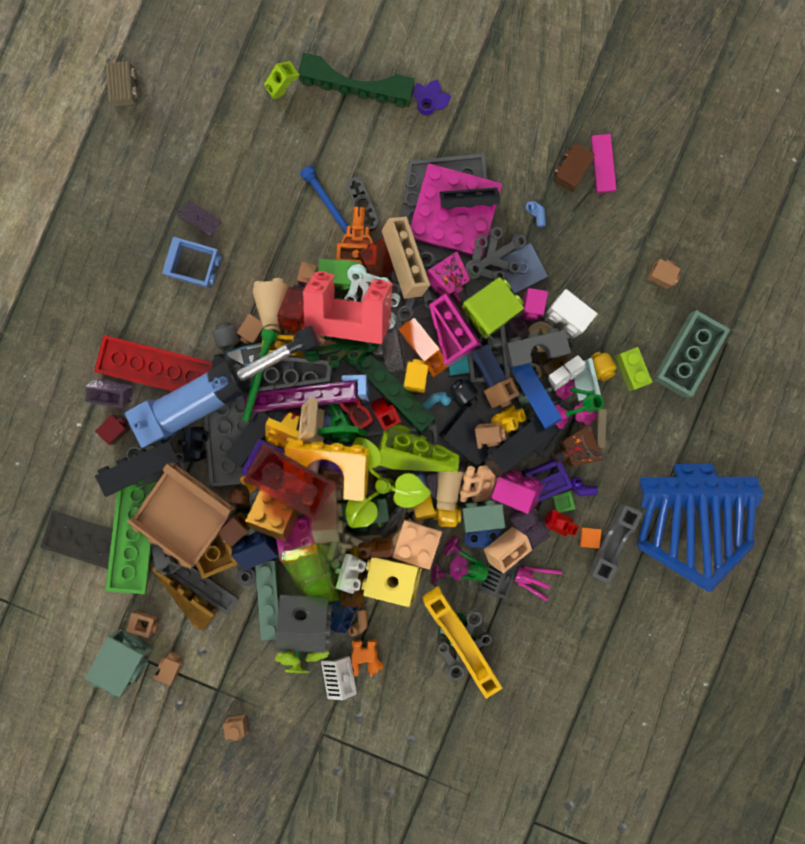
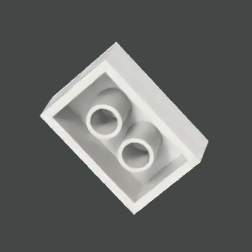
[542,289,597,339]

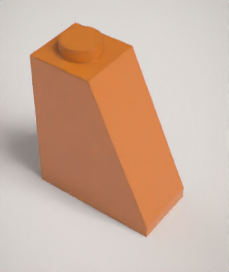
[399,318,449,378]

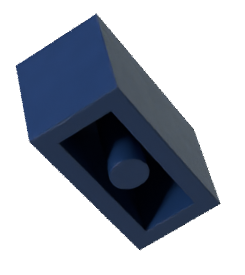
[231,531,278,571]

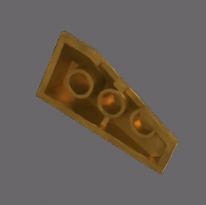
[152,566,219,630]

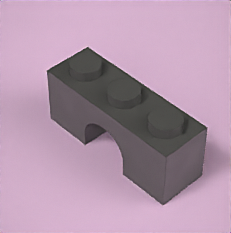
[505,328,571,368]

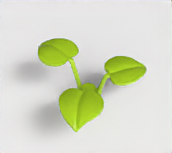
[346,437,431,528]

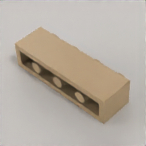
[382,217,430,299]

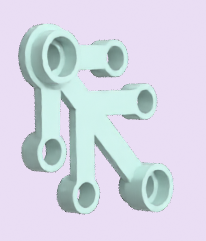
[345,264,400,329]

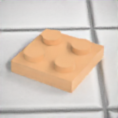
[392,519,442,570]

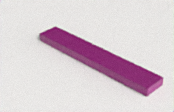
[244,380,357,413]

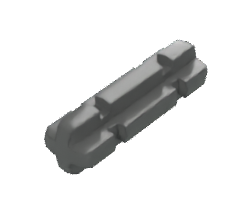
[378,505,408,537]

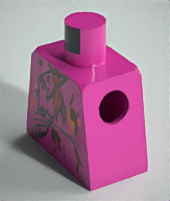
[426,252,470,302]

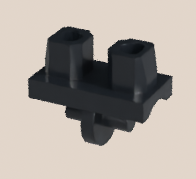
[178,426,209,462]

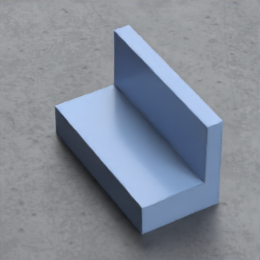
[342,375,370,404]

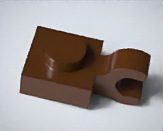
[358,537,394,559]

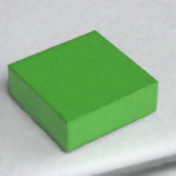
[552,490,576,513]

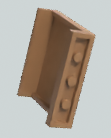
[127,462,236,569]

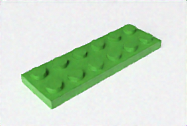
[105,480,157,594]

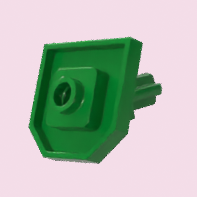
[318,403,367,444]

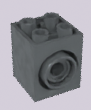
[276,595,332,653]

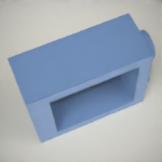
[162,237,222,289]

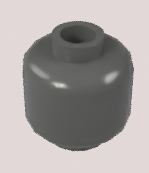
[212,322,240,351]

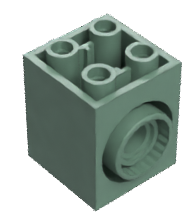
[85,629,153,698]

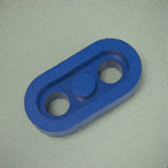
[464,529,502,548]

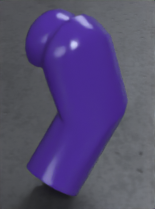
[571,477,598,496]

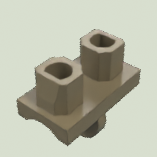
[319,521,354,560]

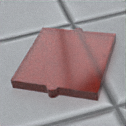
[357,238,395,278]

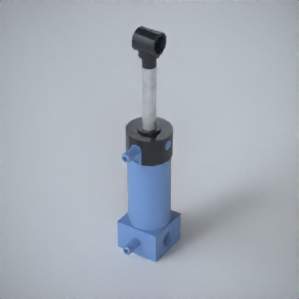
[125,325,322,448]

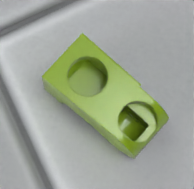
[264,61,299,99]

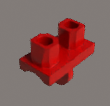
[545,509,579,537]

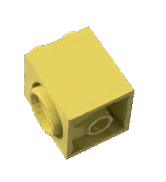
[362,557,422,607]

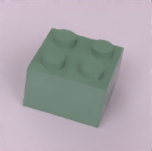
[461,499,505,532]

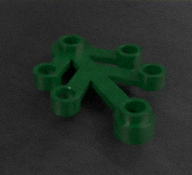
[304,335,380,367]

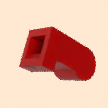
[371,397,401,431]

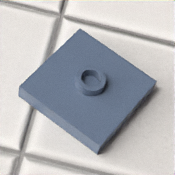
[500,243,548,294]

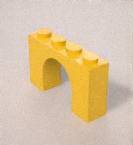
[284,439,369,501]

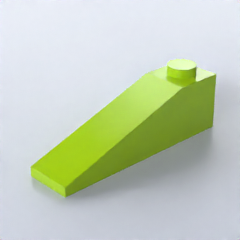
[378,424,460,472]

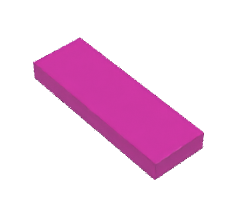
[590,134,616,194]

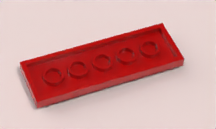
[94,335,212,392]

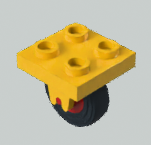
[265,407,302,449]

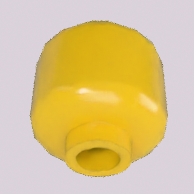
[590,352,617,381]
[434,504,461,527]

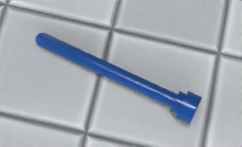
[300,165,352,234]

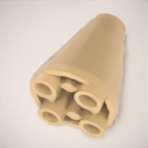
[253,278,291,334]

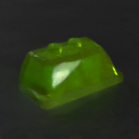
[280,543,340,603]

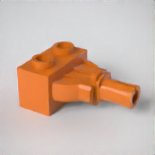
[336,207,376,268]

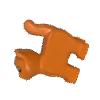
[351,639,383,677]

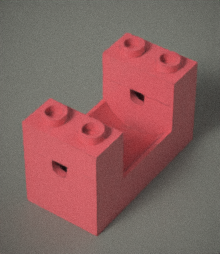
[303,271,392,344]

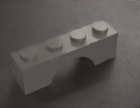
[587,504,643,584]

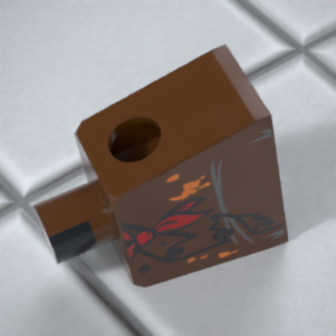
[553,425,603,466]

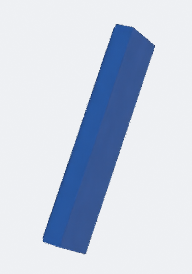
[508,363,563,429]

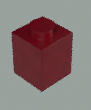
[95,415,130,445]

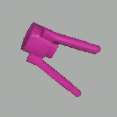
[514,565,563,601]

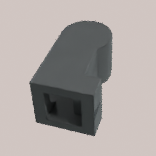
[152,544,182,577]

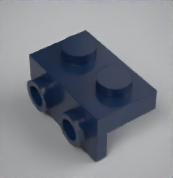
[328,587,359,633]

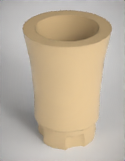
[436,469,464,510]

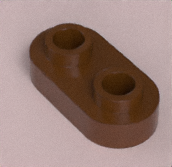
[228,489,249,504]

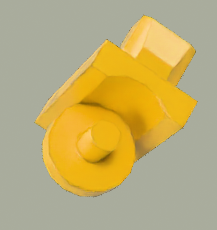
[491,405,526,435]

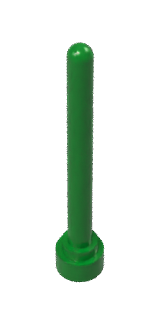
[242,328,278,422]

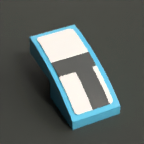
[226,343,262,366]

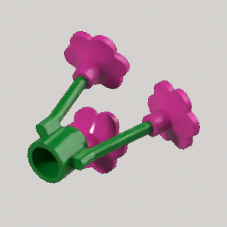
[555,379,604,429]

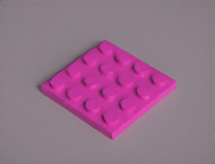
[410,163,502,258]

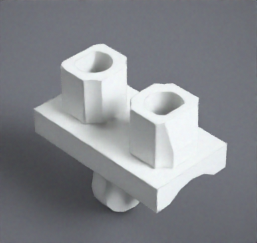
[335,554,366,594]

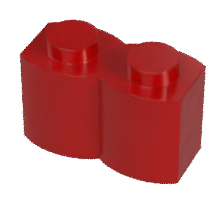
[339,396,374,430]

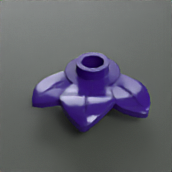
[413,80,451,116]

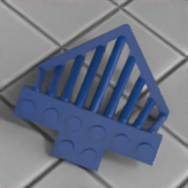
[637,464,763,592]

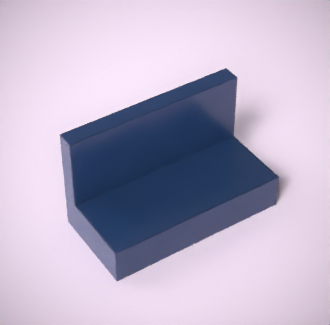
[470,344,506,388]

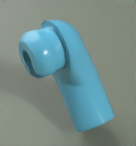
[422,392,451,411]

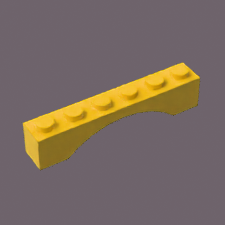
[422,586,503,699]

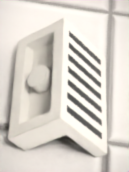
[321,656,357,700]

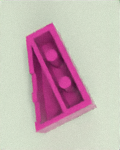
[430,293,482,366]

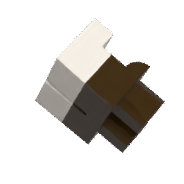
[538,347,586,391]

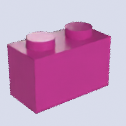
[519,288,548,322]

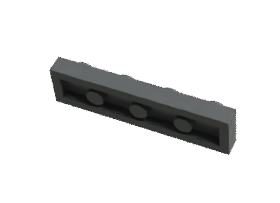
[170,566,239,615]

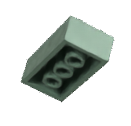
[652,310,730,398]

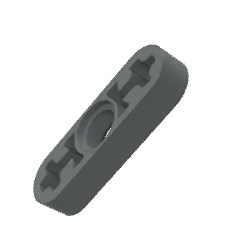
[347,177,379,231]

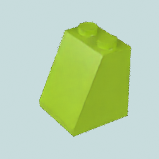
[461,277,524,339]

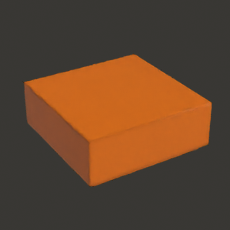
[579,527,601,549]

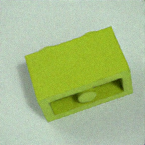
[615,347,652,391]

